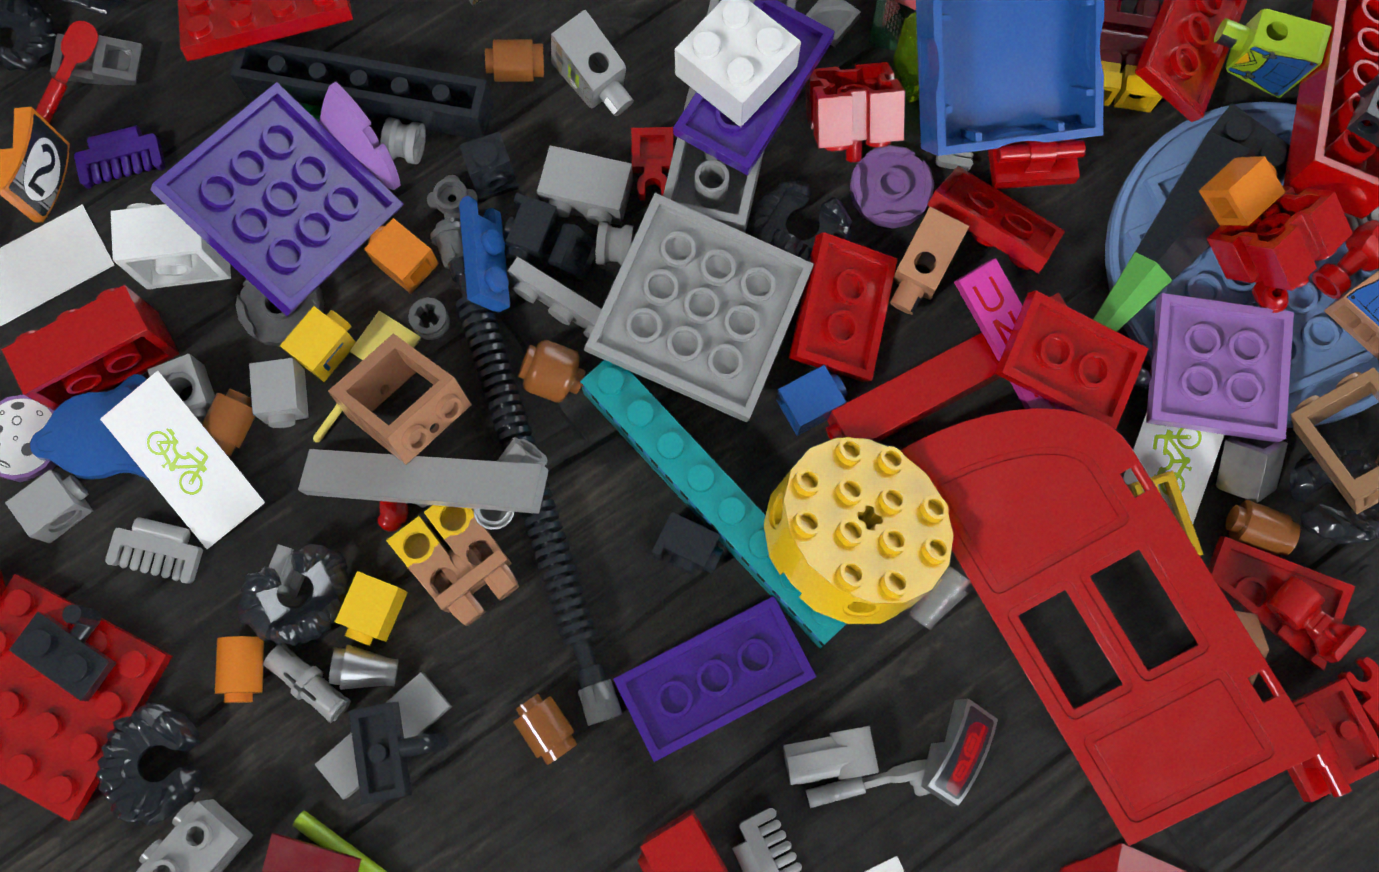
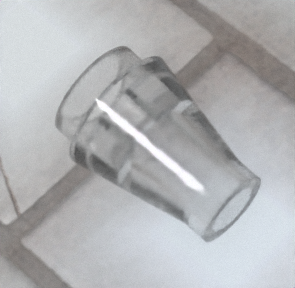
[908,566,971,630]

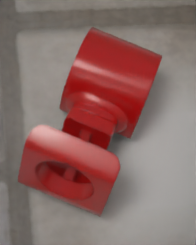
[1266,576,1367,663]

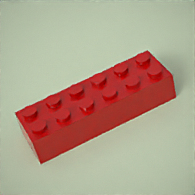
[1284,0,1379,219]

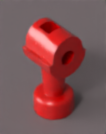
[1312,220,1379,299]

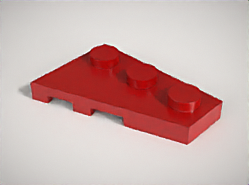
[1208,536,1355,671]

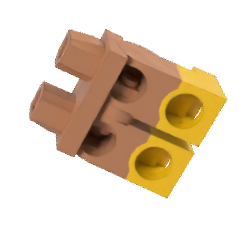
[386,505,519,626]

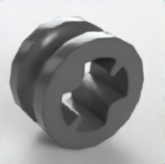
[408,297,450,340]

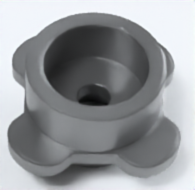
[427,175,478,219]

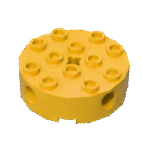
[763,437,954,624]

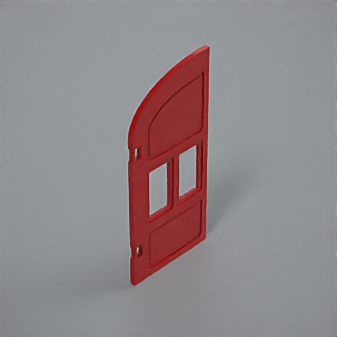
[900,408,1323,846]

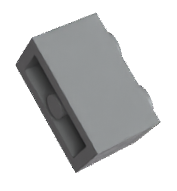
[537,145,634,226]

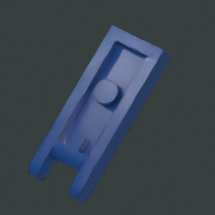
[459,196,510,313]

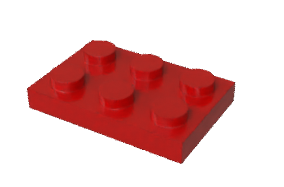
[927,166,1065,274]
[789,232,897,382]
[994,290,1149,429]

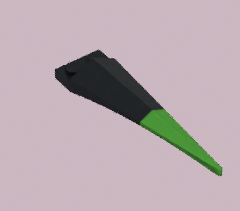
[1093,103,1290,332]

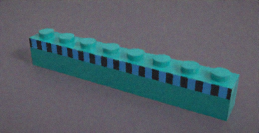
[580,360,847,648]

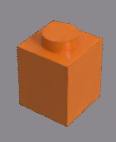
[1199,156,1285,226]
[365,218,439,294]

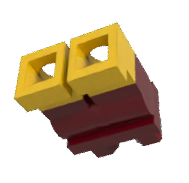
[1100,0,1162,112]

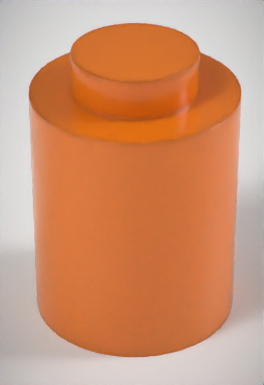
[215,636,264,703]

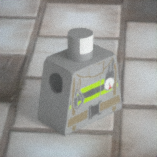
[551,10,634,116]

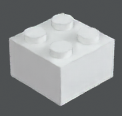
[675,0,801,127]
[111,203,231,289]

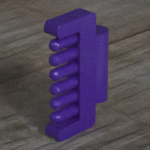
[74,125,166,189]

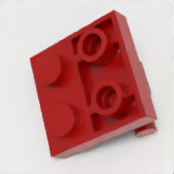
[988,139,1086,189]
[1287,678,1379,802]

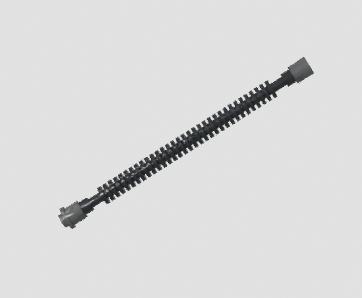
[430,218,623,726]

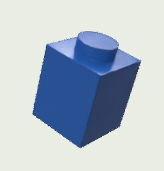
[776,365,847,436]

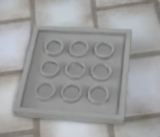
[584,193,814,422]

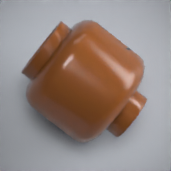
[518,340,585,403]

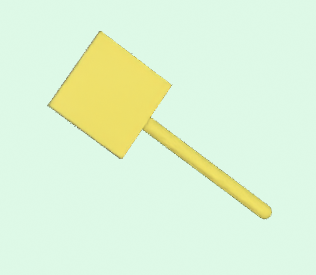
[313,311,421,442]

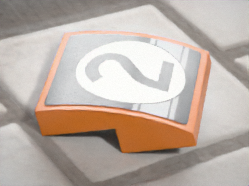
[0,107,70,223]

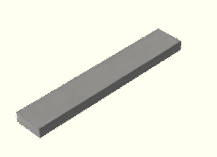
[298,449,549,514]

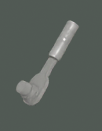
[806,760,930,808]

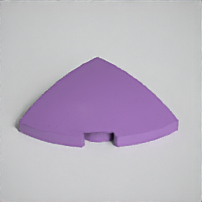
[319,82,401,190]

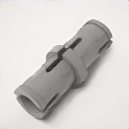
[263,643,351,723]

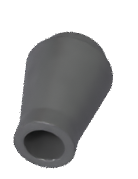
[329,644,398,690]

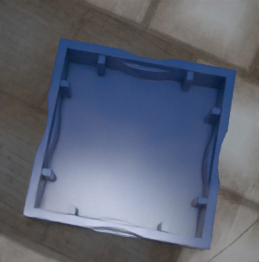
[916,0,1104,156]

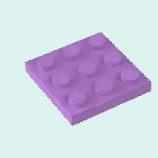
[1146,293,1294,443]

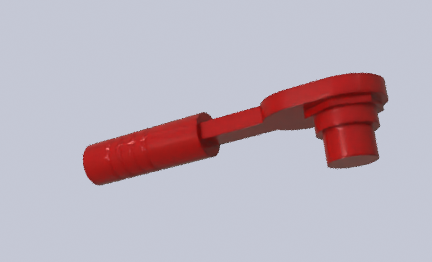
[35,21,99,123]

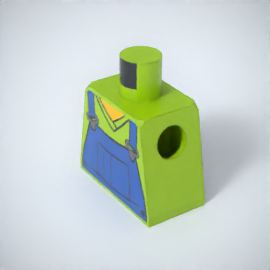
[1214,9,1332,98]

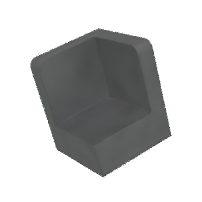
[1216,436,1288,503]

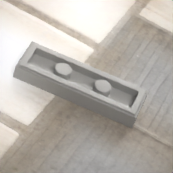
[315,672,452,800]

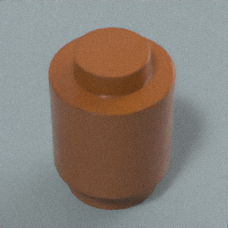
[485,39,544,82]
[201,389,256,456]
[1225,500,1300,556]
[513,693,578,765]

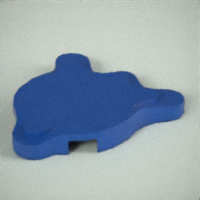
[30,374,150,480]

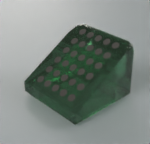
[869,0,905,50]

